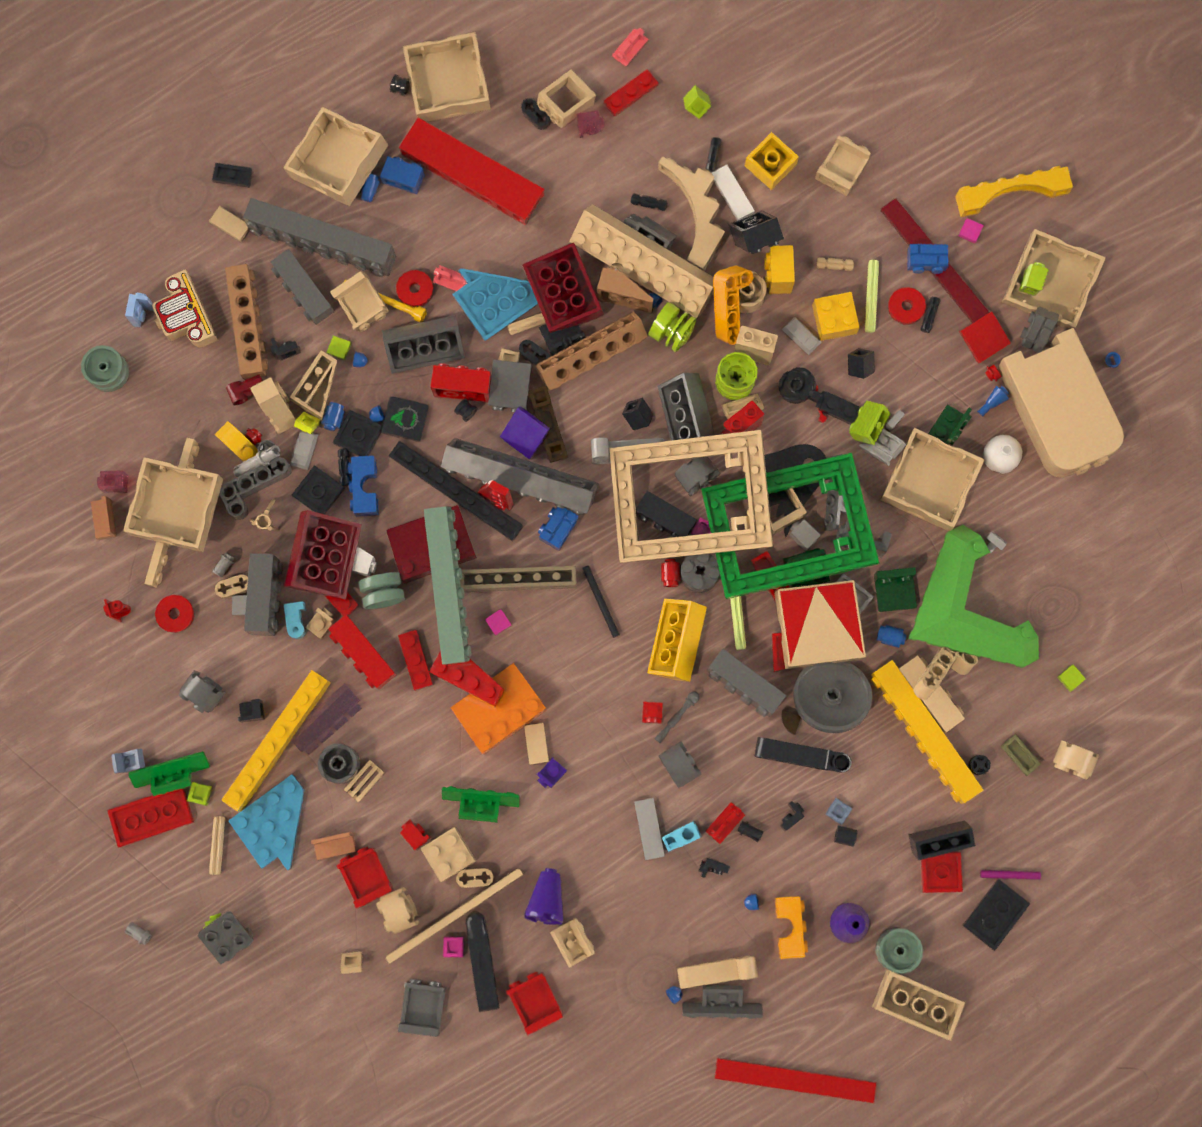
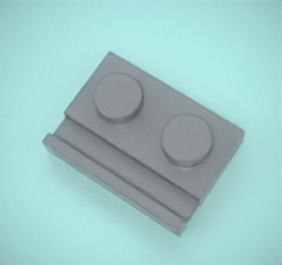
[859,429,906,466]

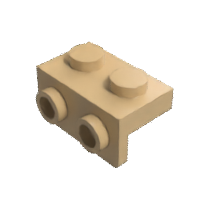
[550,918,595,968]

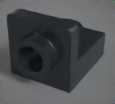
[270,338,301,361]
[780,801,805,832]
[699,858,730,878]

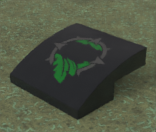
[381,396,429,442]

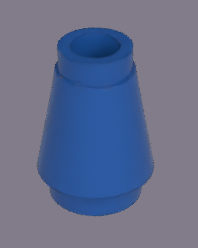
[361,174,380,202]

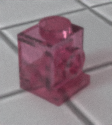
[577,110,605,138]
[97,471,128,493]

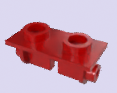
[103,599,131,623]
[705,802,745,844]

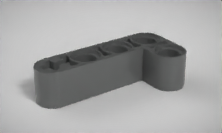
[220,458,292,520]

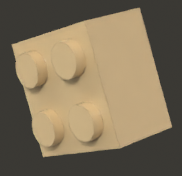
[420,827,476,882]

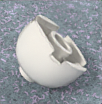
[983,435,1023,474]

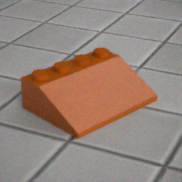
[450,663,547,755]

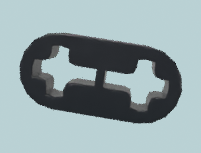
[521,98,550,130]
[519,340,550,366]

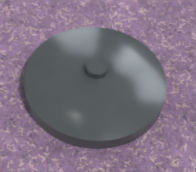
[793,662,872,733]

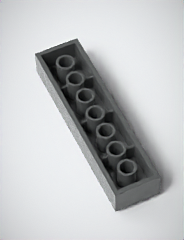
[243,198,396,277]
[441,438,599,514]

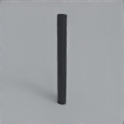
[582,565,620,638]

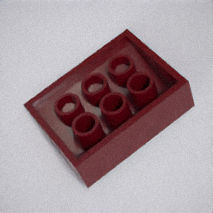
[522,242,604,333]
[386,505,477,584]
[284,510,362,599]

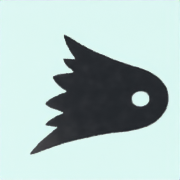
[742,444,827,537]

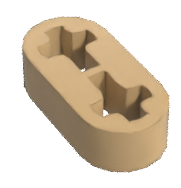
[215,575,248,599]
[456,868,494,888]

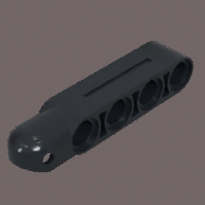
[754,737,851,773]
[466,912,499,1012]

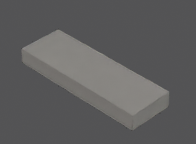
[634,798,664,860]

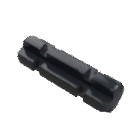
[706,137,721,173]
[631,193,667,211]
[920,297,940,333]
[338,449,350,486]

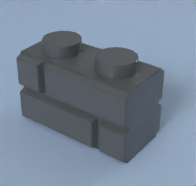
[1020,306,1059,353]

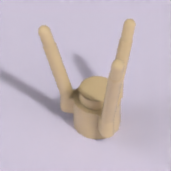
[249,498,279,531]

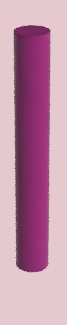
[980,870,1041,880]

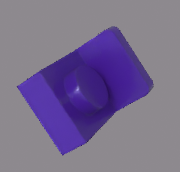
[536,758,567,788]

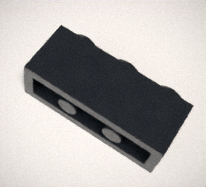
[635,491,697,538]
[908,820,975,860]

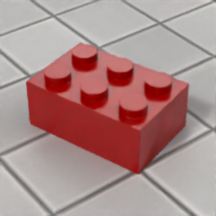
[430,363,491,403]

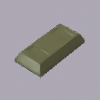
[1001,734,1041,776]

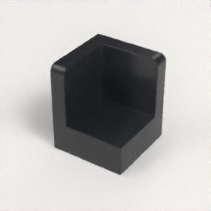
[848,348,875,379]
[622,398,654,430]
[238,699,265,723]

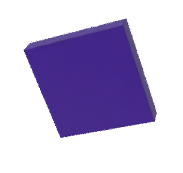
[500,406,550,459]

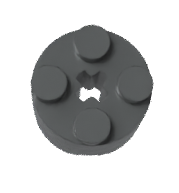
[674,457,721,496]
[681,554,720,593]
[178,670,226,713]
[658,741,702,789]
[318,744,360,784]

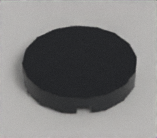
[778,367,816,404]

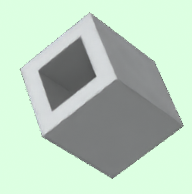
[789,519,821,552]

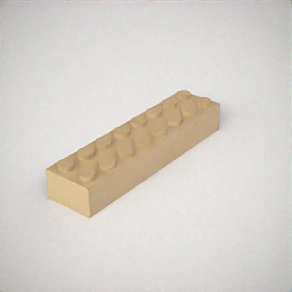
[569,204,714,318]

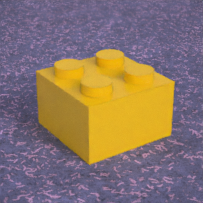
[745,132,799,190]
[764,245,795,294]
[812,292,859,341]

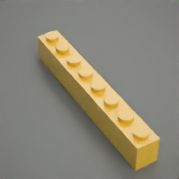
[871,660,983,804]
[221,670,331,812]

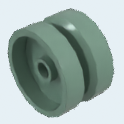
[81,345,129,392]
[358,572,406,610]
[875,928,923,974]

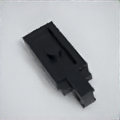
[809,391,860,425]

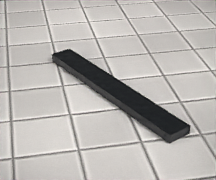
[388,441,523,542]

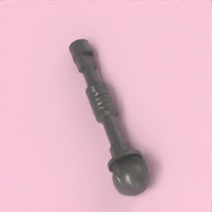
[654,691,700,743]

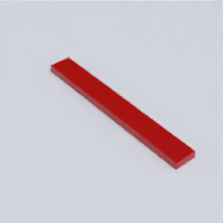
[714,1058,877,1103]

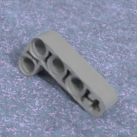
[591,438,665,464]

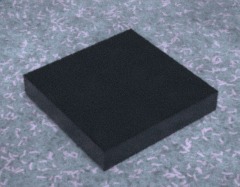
[332,410,383,456]
[291,465,345,514]

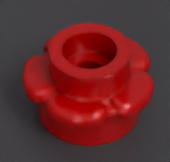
[985,364,1002,382]
[244,428,262,446]

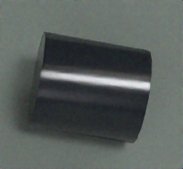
[834,825,858,847]

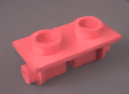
[612,28,649,67]
[433,265,467,291]

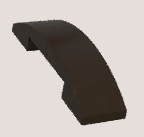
[528,385,568,463]

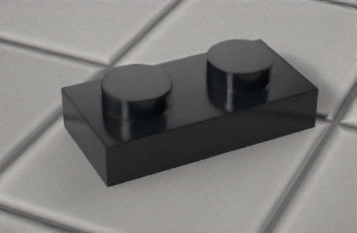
[212,163,253,188]

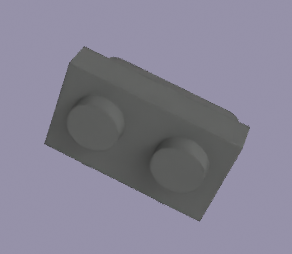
[198,911,253,965]

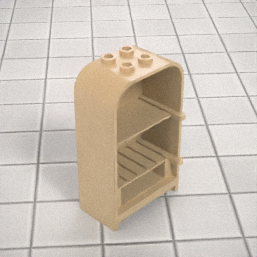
[997,328,1124,478]

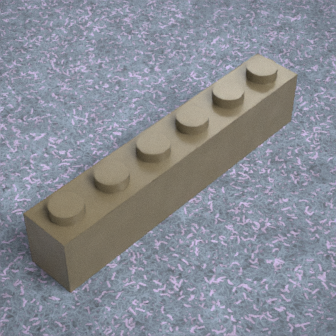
[460,566,577,592]

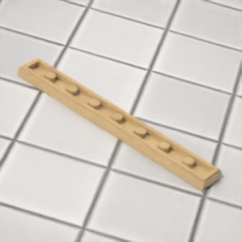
[386,868,524,964]

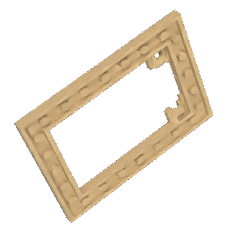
[609,430,773,563]

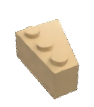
[290,350,337,421]
[250,377,296,434]

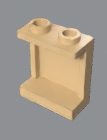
[815,136,871,196]
[330,271,389,332]
[734,326,778,366]

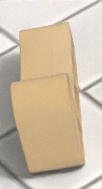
[914,647,978,700]
[677,955,758,989]

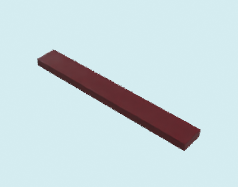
[880,198,989,323]

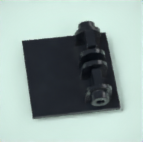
[539,324,586,356]

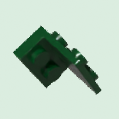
[928,404,972,445]
[874,567,917,612]

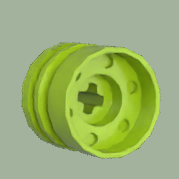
[648,302,697,352]
[715,352,757,400]

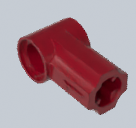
[226,374,263,406]

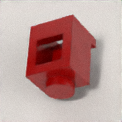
[642,702,663,724]
[399,820,431,851]

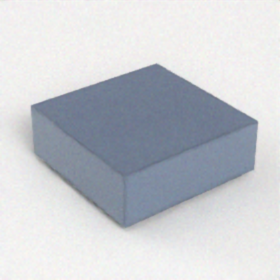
[825,798,852,825]

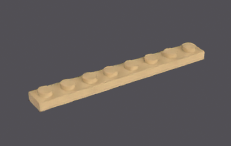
[144,438,199,588]

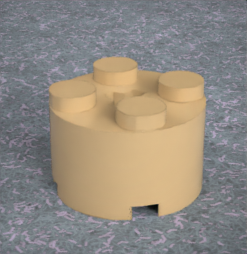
[739,270,766,313]
[1053,740,1099,779]
[377,887,419,934]

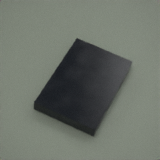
[962,879,1030,951]

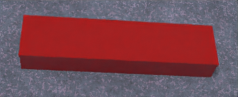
[399,117,545,226]

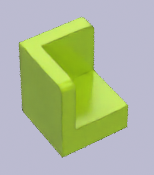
[683,85,711,119]

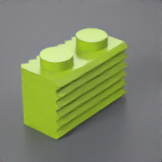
[1019,262,1049,296]
[849,400,891,445]

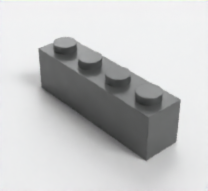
[270,249,334,325]

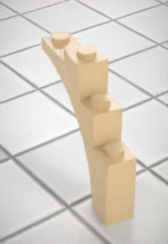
[658,157,725,271]

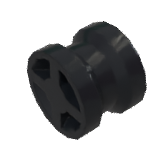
[390,74,410,96]
[454,398,478,422]
[968,755,991,775]

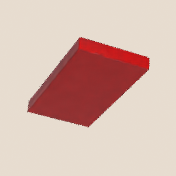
[107,788,194,848]

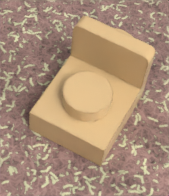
[305,608,336,640]

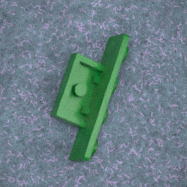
[129,751,210,796]
[441,786,520,823]

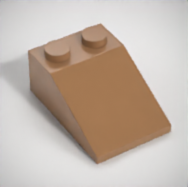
[597,267,653,314]

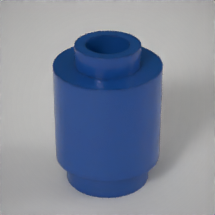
[321,402,345,431]
[877,625,907,648]

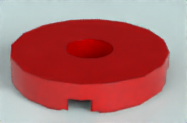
[396,270,433,307]
[888,287,926,325]
[155,594,194,633]

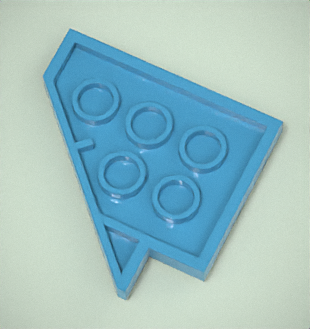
[452,268,538,341]
[229,774,304,870]

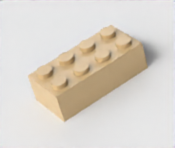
[872,969,965,1041]

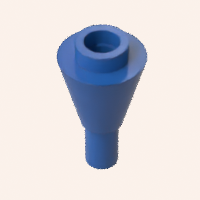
[977,386,1009,417]

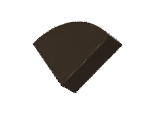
[781,710,801,735]

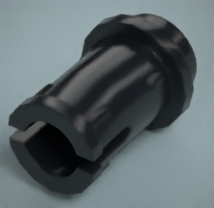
[737,821,764,842]

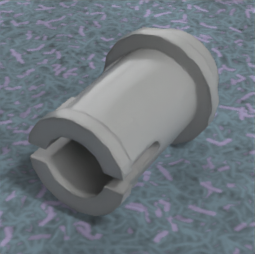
[212,552,235,577]
[125,922,152,945]

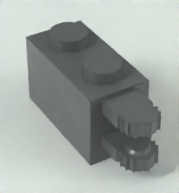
[624,214,677,250]

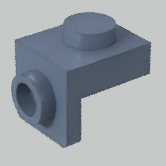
[111,749,145,773]

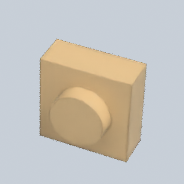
[341,952,363,974]

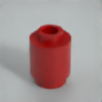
[661,559,681,587]

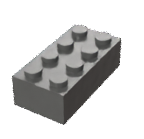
[244,553,283,636]
[707,649,786,718]

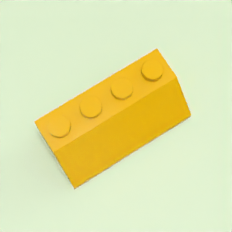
[647,599,707,682]

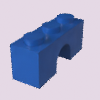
[348,456,379,517]

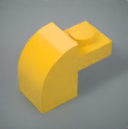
[214,421,258,462]

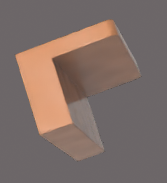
[91,496,116,540]
[311,832,357,860]

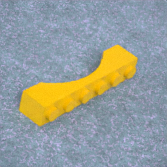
[955,166,1073,217]

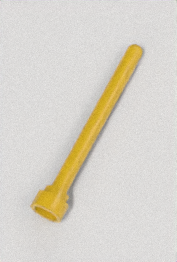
[343,280,427,323]

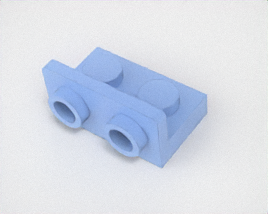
[125,293,154,327]

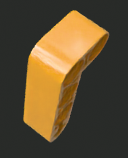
[713,265,753,345]

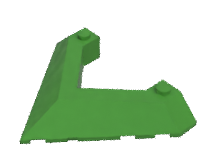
[909,525,1039,668]

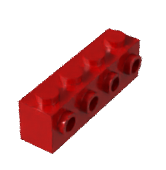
[328,615,397,690]

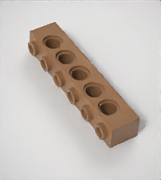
[225,264,268,380]
[535,312,648,391]

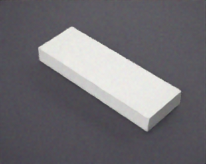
[712,165,754,220]

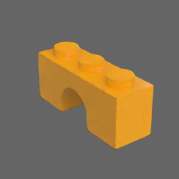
[775,896,808,959]

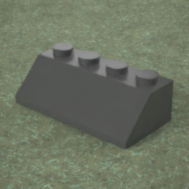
[382,315,465,374]
[657,373,715,441]

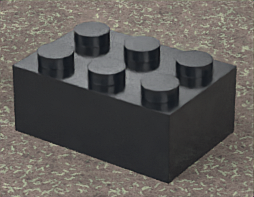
[728,211,784,254]

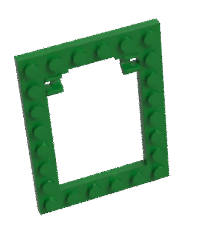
[701,453,879,599]

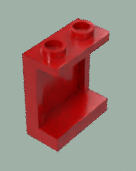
[720,400,765,435]
[336,846,394,909]
[506,971,564,1036]

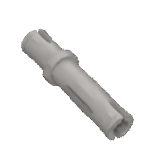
[233,445,280,477]

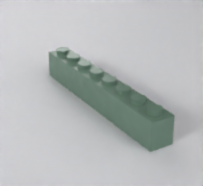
[424,506,472,665]

